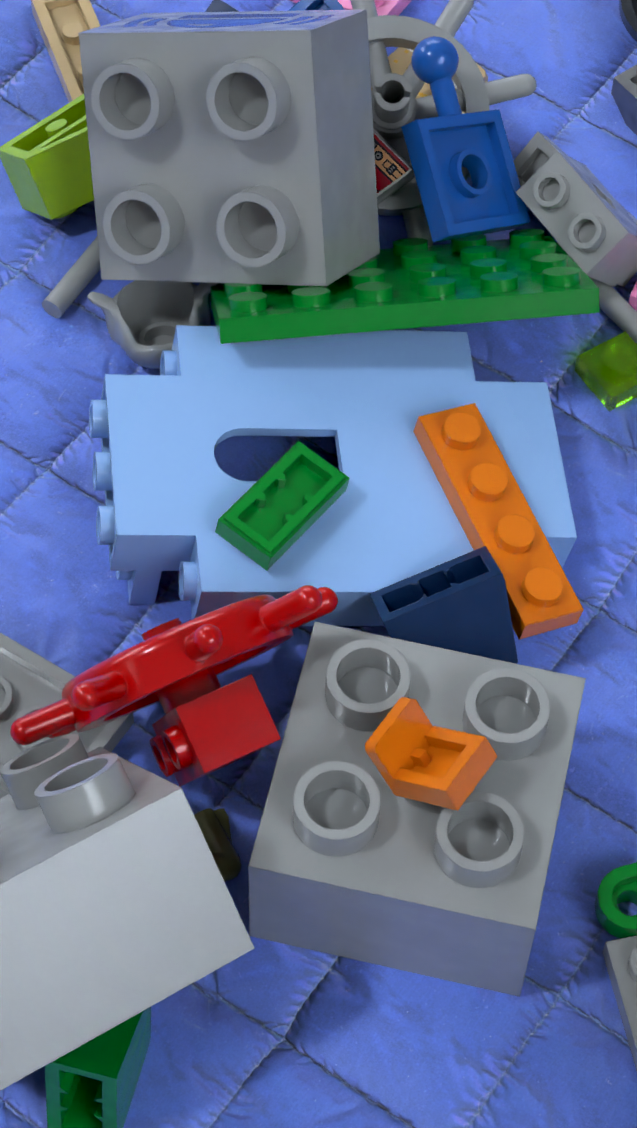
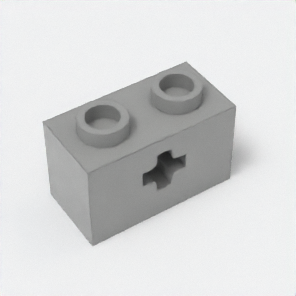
[516,150,637,287]

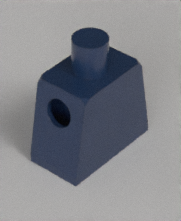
[370,546,518,664]

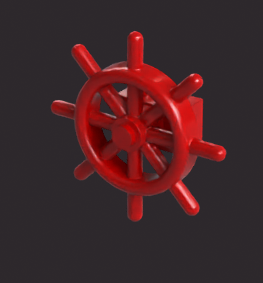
[10,585,338,787]

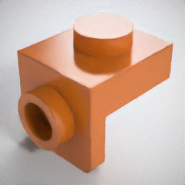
[365,697,498,811]

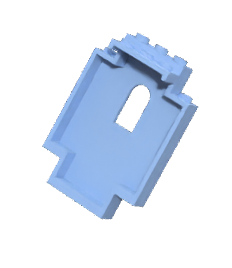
[89,325,577,626]

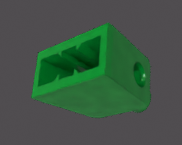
[45,1007,151,1128]

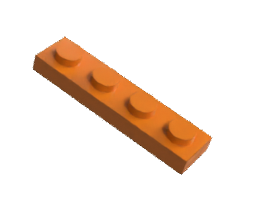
[413,403,584,640]

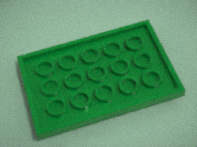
[210,229,600,344]

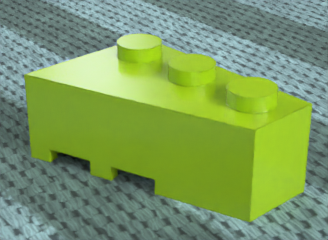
[0,94,94,220]

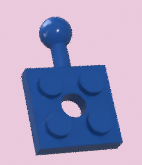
[401,36,530,243]

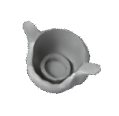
[87,281,218,369]

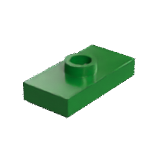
[215,441,350,571]

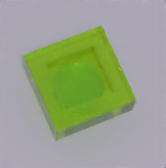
[574,331,637,412]

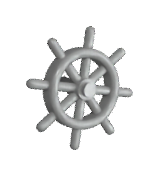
[350,0,537,246]

